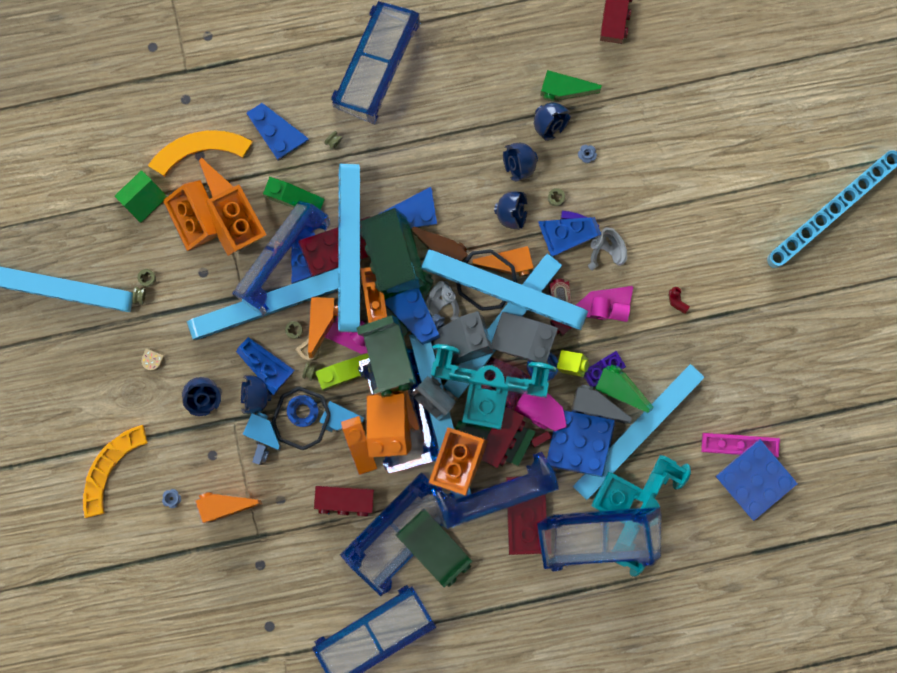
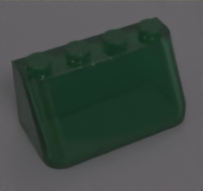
[360,208,426,294]

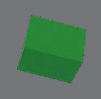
[114,170,168,223]

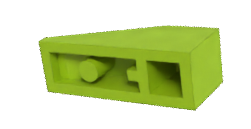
[315,353,373,391]

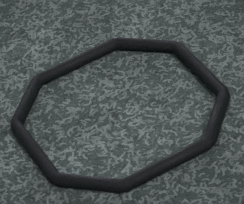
[456,249,517,311]
[272,387,331,450]

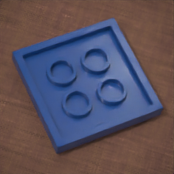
[545,410,615,477]
[715,439,798,521]

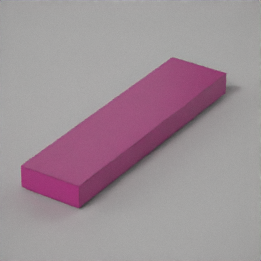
[701,433,780,458]

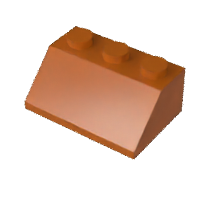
[163,180,218,251]

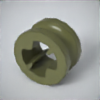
[324,131,343,150]
[548,188,565,207]
[137,269,156,287]
[132,287,146,305]
[285,321,303,339]
[302,362,317,381]

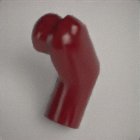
[668,287,690,314]

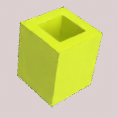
[557,350,589,377]

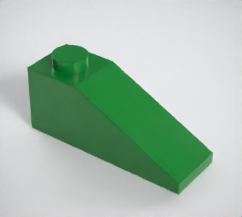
[540,70,602,102]
[263,176,325,217]
[596,365,653,413]

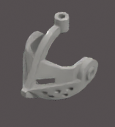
[588,227,627,271]
[425,281,459,321]

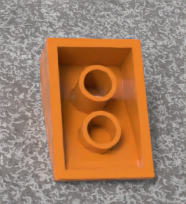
[206,184,267,256]
[367,393,412,457]
[429,427,488,495]
[195,492,262,523]

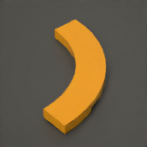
[148,130,253,177]
[83,425,148,518]

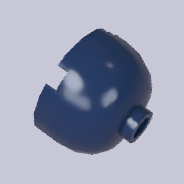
[533,102,571,141]
[503,142,538,182]
[494,191,528,230]
[240,375,272,414]
[182,377,221,417]

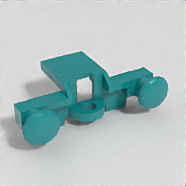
[431,344,556,430]
[591,455,691,577]

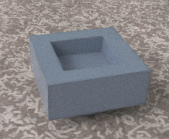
[252,444,269,465]

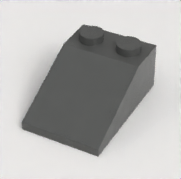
[431,311,493,365]
[491,312,558,363]
[411,376,456,421]
[571,385,632,424]

